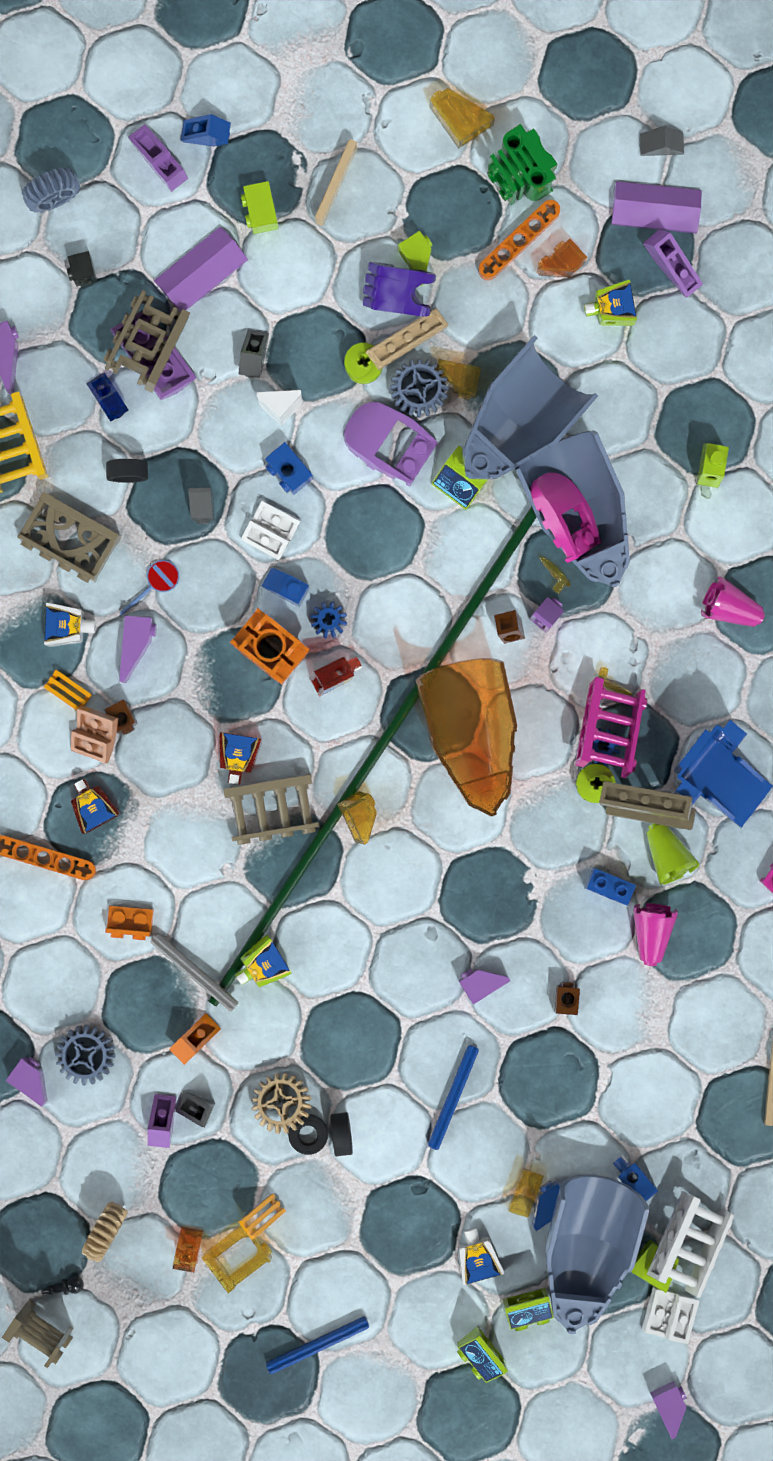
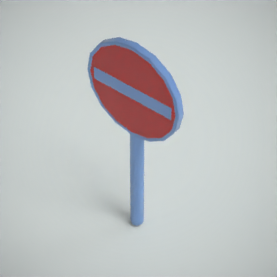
[120,560,180,615]

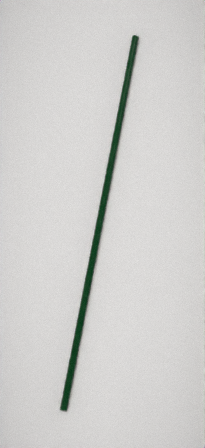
[208,506,537,1007]

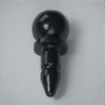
[42,1276,84,1295]

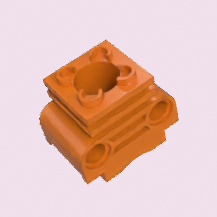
[230,608,310,685]

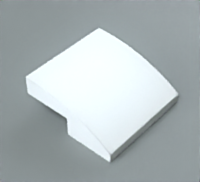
[241,500,302,560]
[642,1287,699,1344]

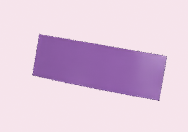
[128,124,188,192]

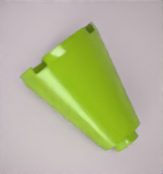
[646,824,700,885]

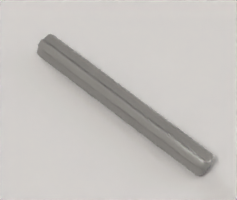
[150,933,238,1011]

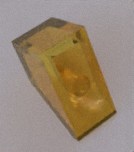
[437,359,481,399]
[338,791,377,845]

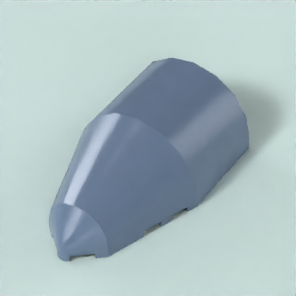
[462,335,598,479]
[516,430,630,587]
[545,1175,650,1334]

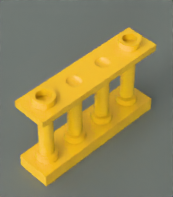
[0,391,49,493]

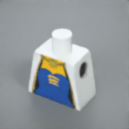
[44,603,96,647]
[458,1228,504,1285]

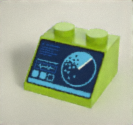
[431,445,490,510]
[503,1288,554,1331]
[457,1326,508,1383]

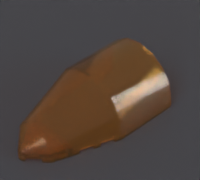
[416,658,517,816]

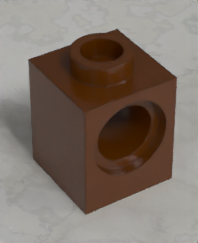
[494,610,525,644]
[104,699,138,735]
[554,982,580,1015]

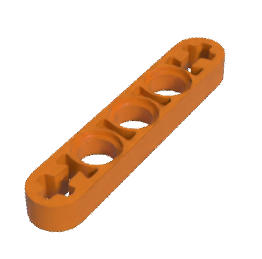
[478,200,560,281]
[0,835,97,880]

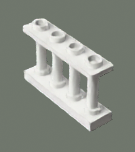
[647,1191,734,1298]

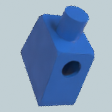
[613,1155,658,1201]

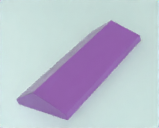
[611,181,702,234]
[154,226,248,312]
[110,310,197,400]

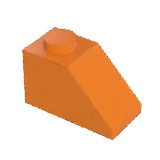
[169,1013,221,1065]

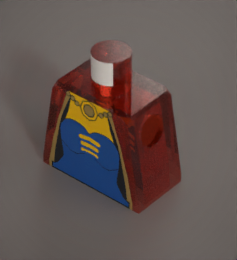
[309,657,362,697]
[219,732,262,785]
[71,779,122,834]

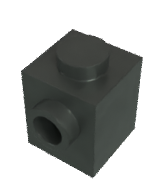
[67,251,98,288]

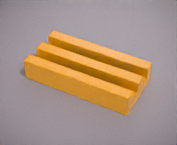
[44,670,92,711]
[239,1194,286,1240]

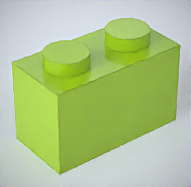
[240,181,279,235]

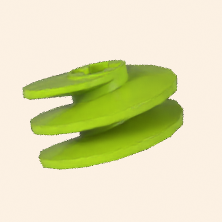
[344,343,383,384]
[576,764,616,803]

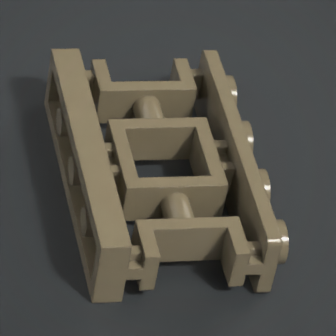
[103,290,190,393]

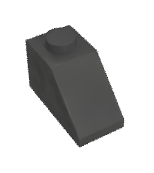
[238,330,269,378]
[188,488,215,525]

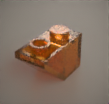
[536,239,588,278]

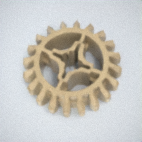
[252,1073,312,1134]
[82,1201,127,1262]

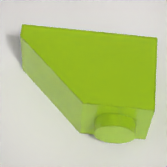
[398,231,432,286]

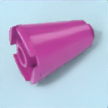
[701,577,765,627]
[633,903,678,966]

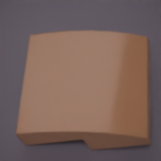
[71,706,118,763]

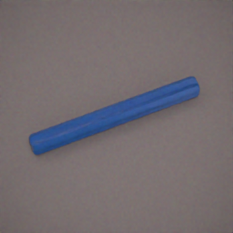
[428,1045,479,1150]
[266,1317,369,1374]

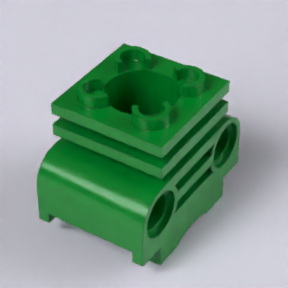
[487,124,558,205]

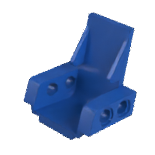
[673,720,773,828]

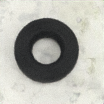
[288,1114,328,1155]

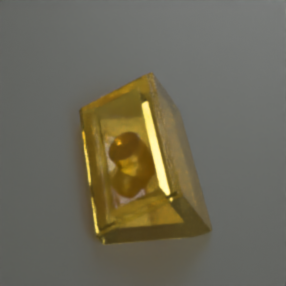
[507,1168,544,1218]

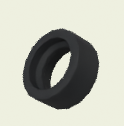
[106,459,148,483]
[330,1112,353,1157]

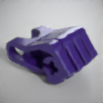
[363,262,436,316]

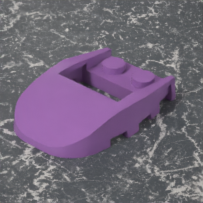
[344,402,438,487]

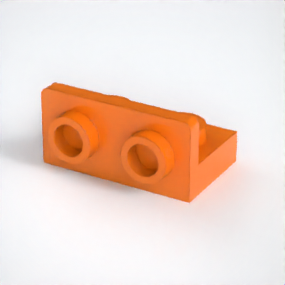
[105,906,154,940]

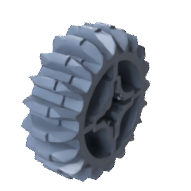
[22,168,81,213]
[390,358,449,418]
[55,1025,116,1086]

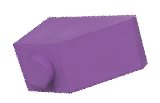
[530,597,564,633]
[459,968,510,1005]
[6,1057,48,1107]
[148,1094,177,1148]
[650,1381,687,1439]

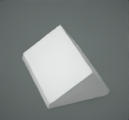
[257,390,303,426]

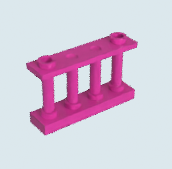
[575,677,647,778]

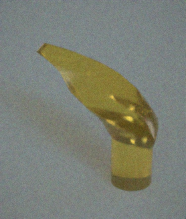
[539,556,571,594]
[598,667,633,696]

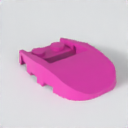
[531,473,601,563]

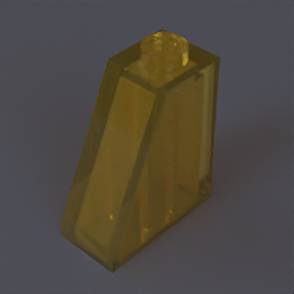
[429,88,495,149]

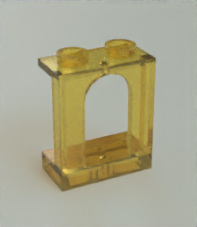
[201,1222,272,1293]

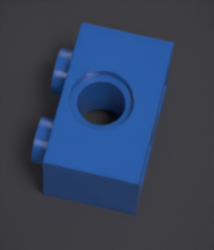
[265,442,314,495]
[584,868,636,906]

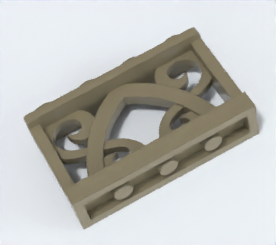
[17,492,121,583]

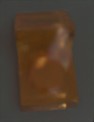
[172,1227,203,1273]

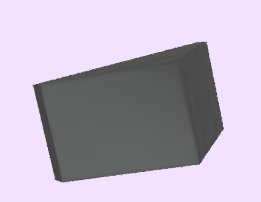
[640,126,684,156]
[175,1091,215,1128]

